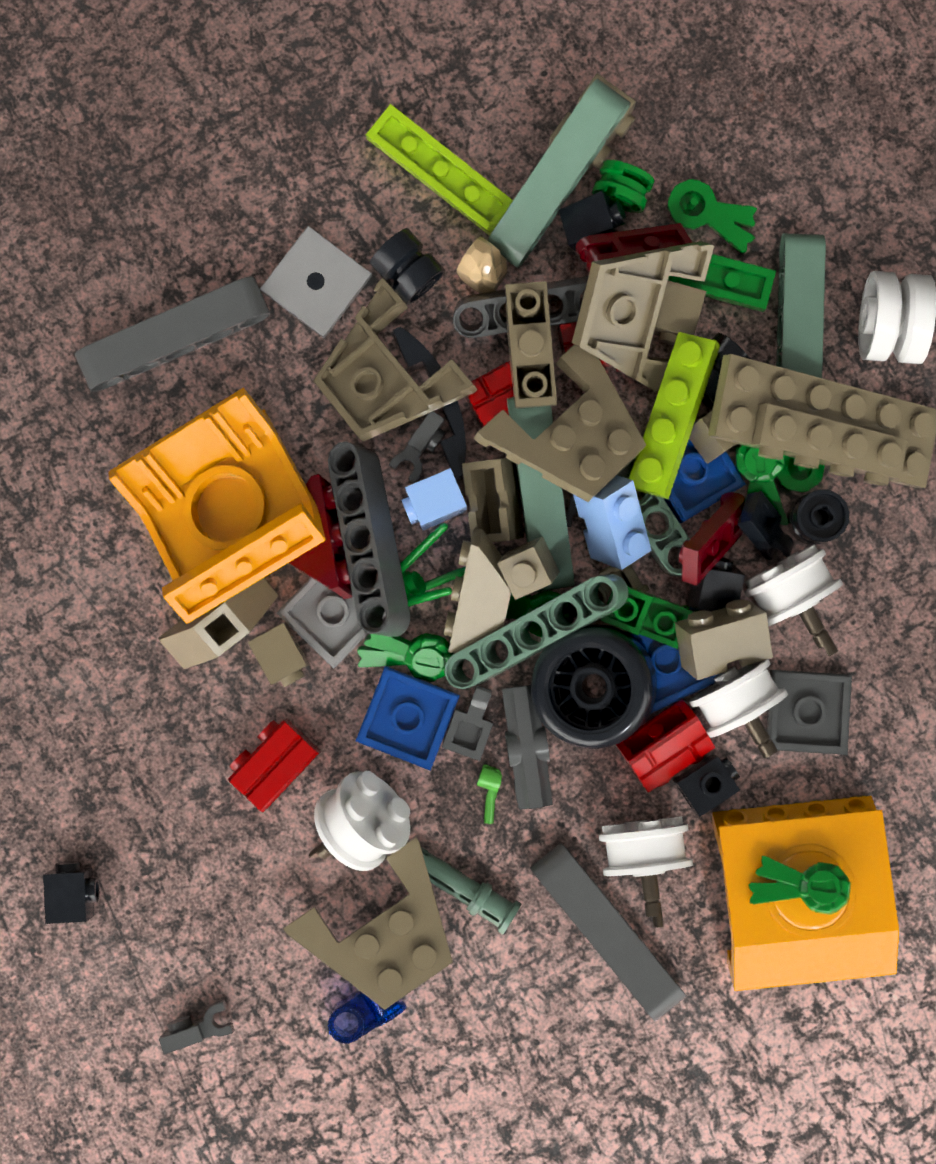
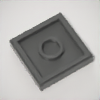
[766,669,852,755]

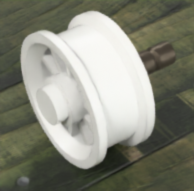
[689,659,788,759]

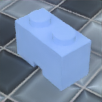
[401,468,467,530]
[573,475,651,570]

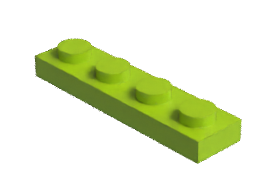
[366,104,513,236]
[629,332,720,499]

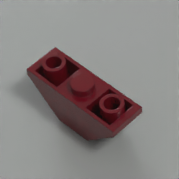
[289,474,353,599]

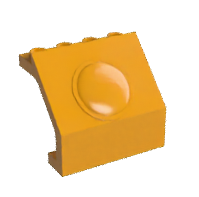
[108,387,326,624]
[712,796,899,991]

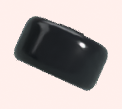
[531,624,657,749]

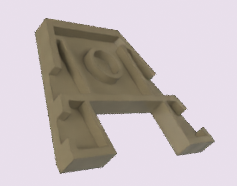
[572,241,714,393]
[313,278,478,442]
[474,344,646,502]
[283,837,453,1010]

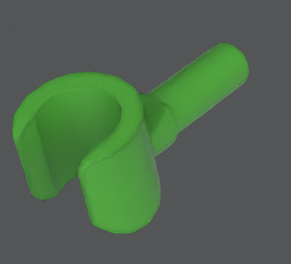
[477,765,502,824]

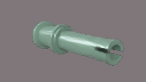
[421,847,522,935]

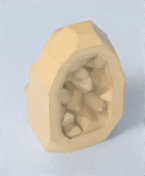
[457,236,507,294]

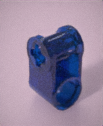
[328,989,407,1044]

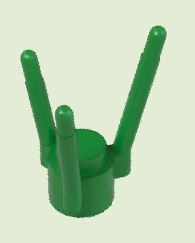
[400,523,466,607]

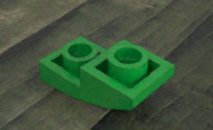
[601,586,694,649]

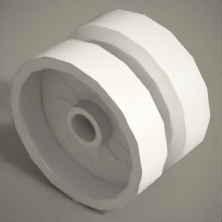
[858,271,936,364]

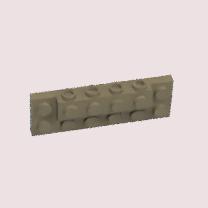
[708,354,936,488]

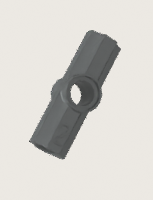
[502,685,553,810]

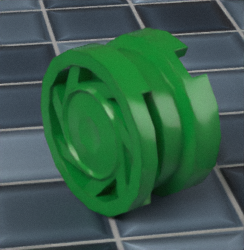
[592,159,655,213]

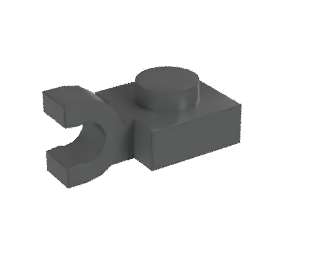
[389,411,446,484]
[442,685,494,761]
[159,999,235,1054]

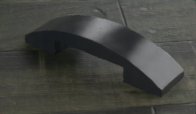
[393,327,466,482]

